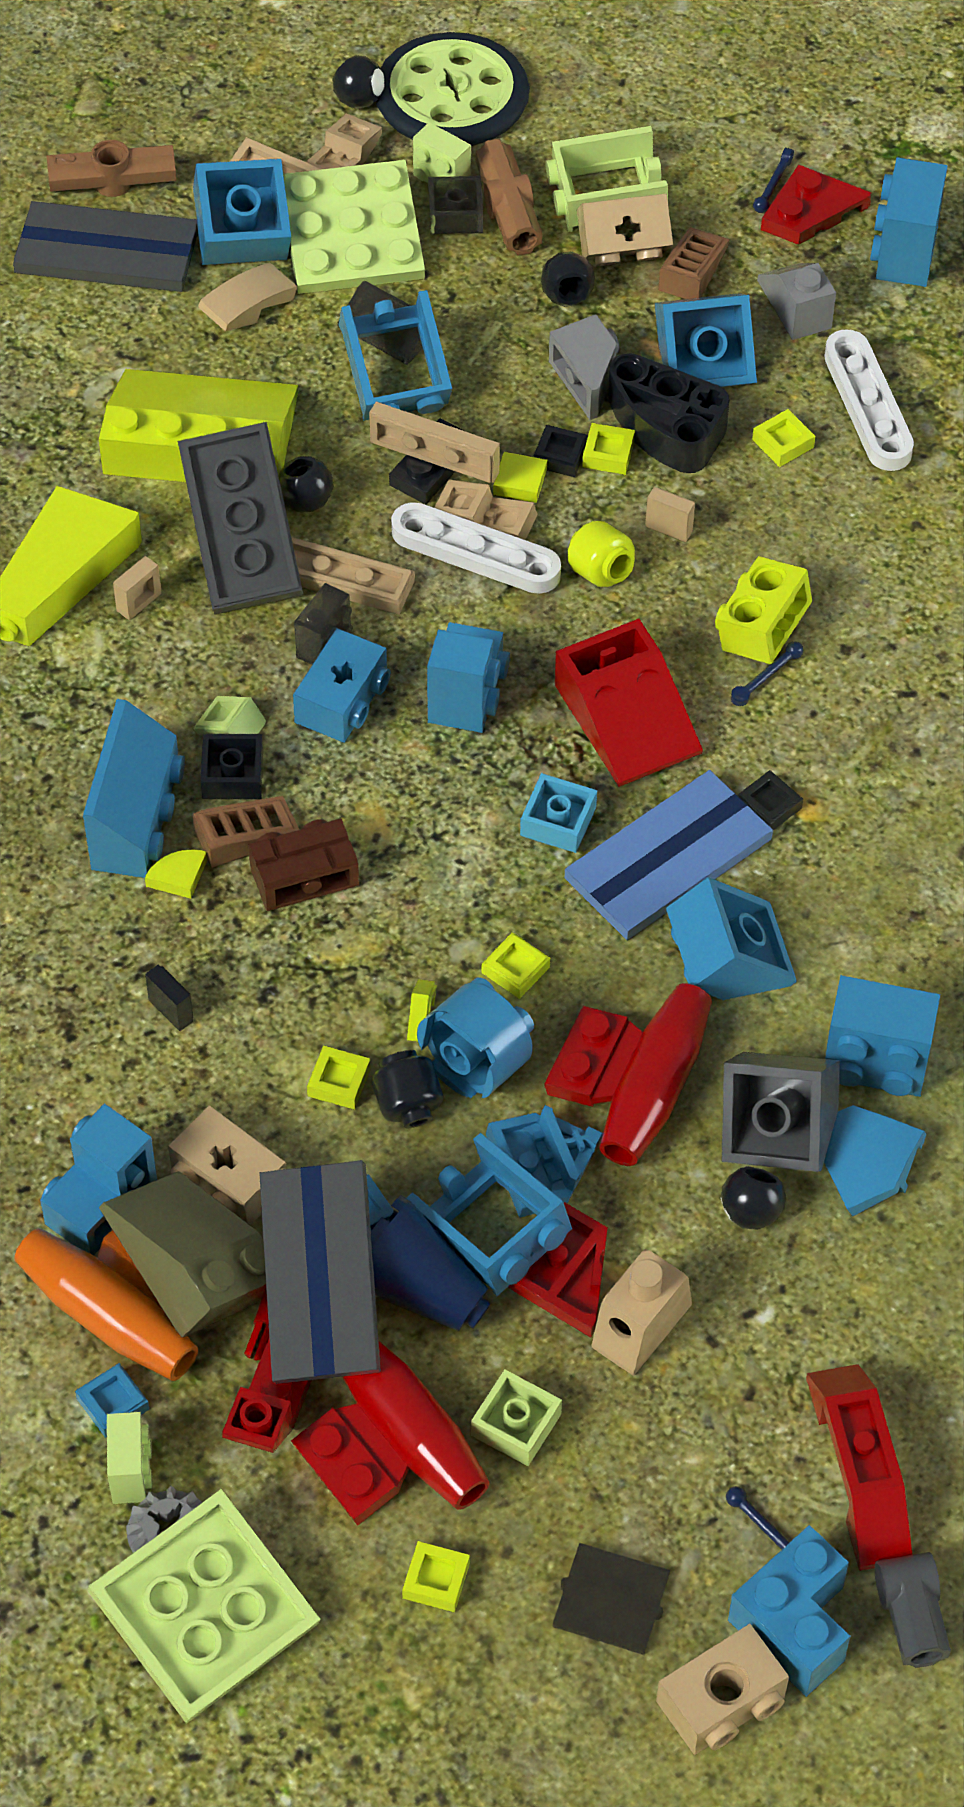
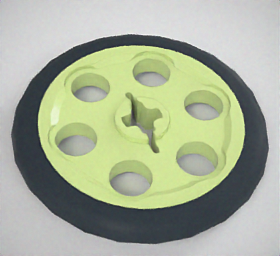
[376,32,530,146]

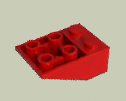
[555,619,703,787]

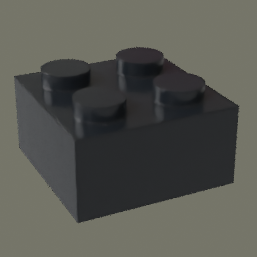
[201,734,264,799]

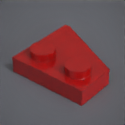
[761,164,872,245]
[507,1202,608,1338]

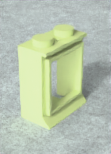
[546,126,668,232]

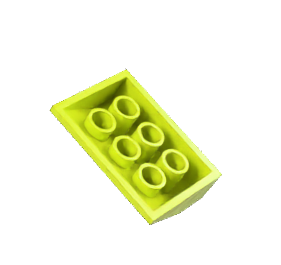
[99,369,299,482]

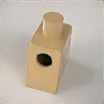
[591,1249,692,1376]

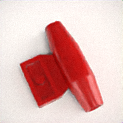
[544,983,712,1166]
[291,1340,490,1526]

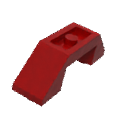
[222,1336,312,1453]
[806,1364,913,1571]

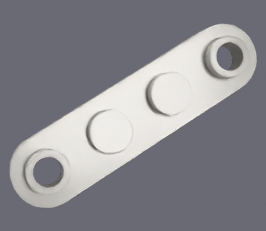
[824,330,914,471]
[391,502,561,594]

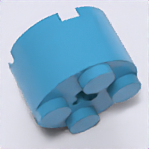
[417,977,534,1099]

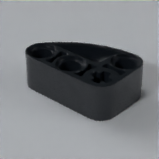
[608,353,730,473]

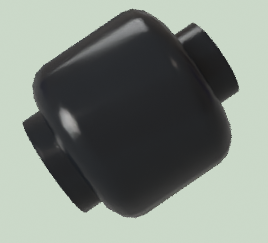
[371,1050,444,1129]

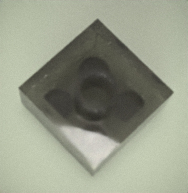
[428,176,483,234]
[294,583,353,665]

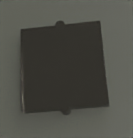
[553,1543,670,1655]

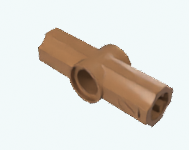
[46,139,177,197]
[476,139,542,256]

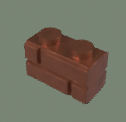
[248,819,359,911]

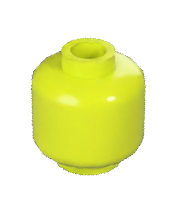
[568,520,635,587]

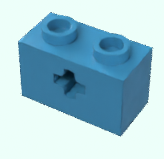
[293,628,391,743]

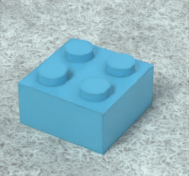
[520,773,597,853]

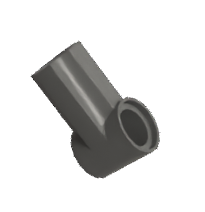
[875,1552,951,1668]

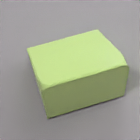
[193,696,266,736]

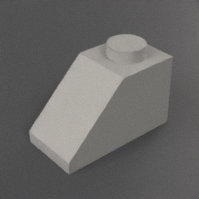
[757,263,836,340]
[549,314,620,420]

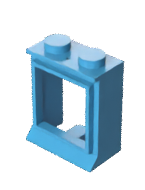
[338,290,452,421]
[406,1133,572,1296]

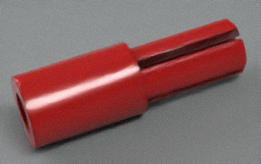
[244,1294,269,1361]

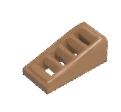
[658,227,730,299]
[193,796,299,868]

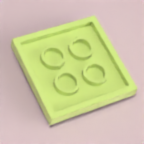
[283,160,425,294]
[88,1489,321,1724]

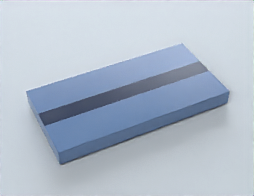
[564,770,773,940]

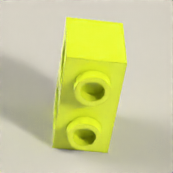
[715,556,812,664]

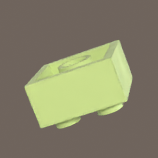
[413,122,471,198]
[471,1369,562,1466]
[107,1412,152,1504]

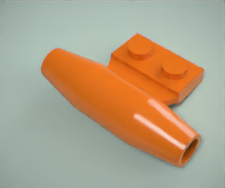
[14,1228,198,1381]

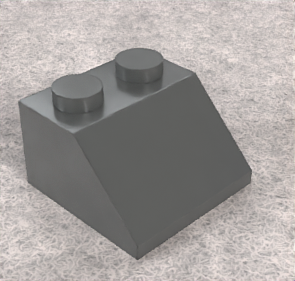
[722,1052,840,1172]

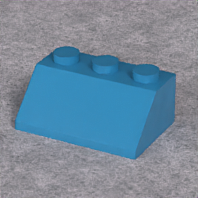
[83,699,185,878]

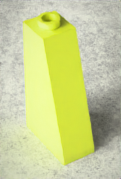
[0,486,142,647]

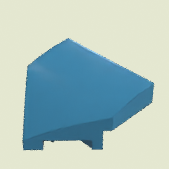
[486,1105,603,1218]
[824,1105,927,1216]

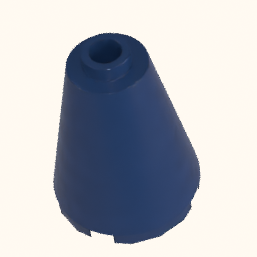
[371,1195,491,1331]

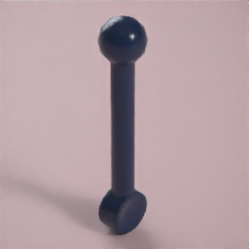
[753,147,794,213]
[731,641,804,706]
[726,1486,790,1550]

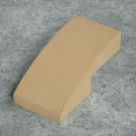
[306,113,382,169]
[198,263,297,332]
[434,480,538,540]

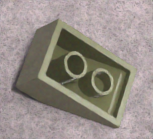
[99,1171,267,1338]

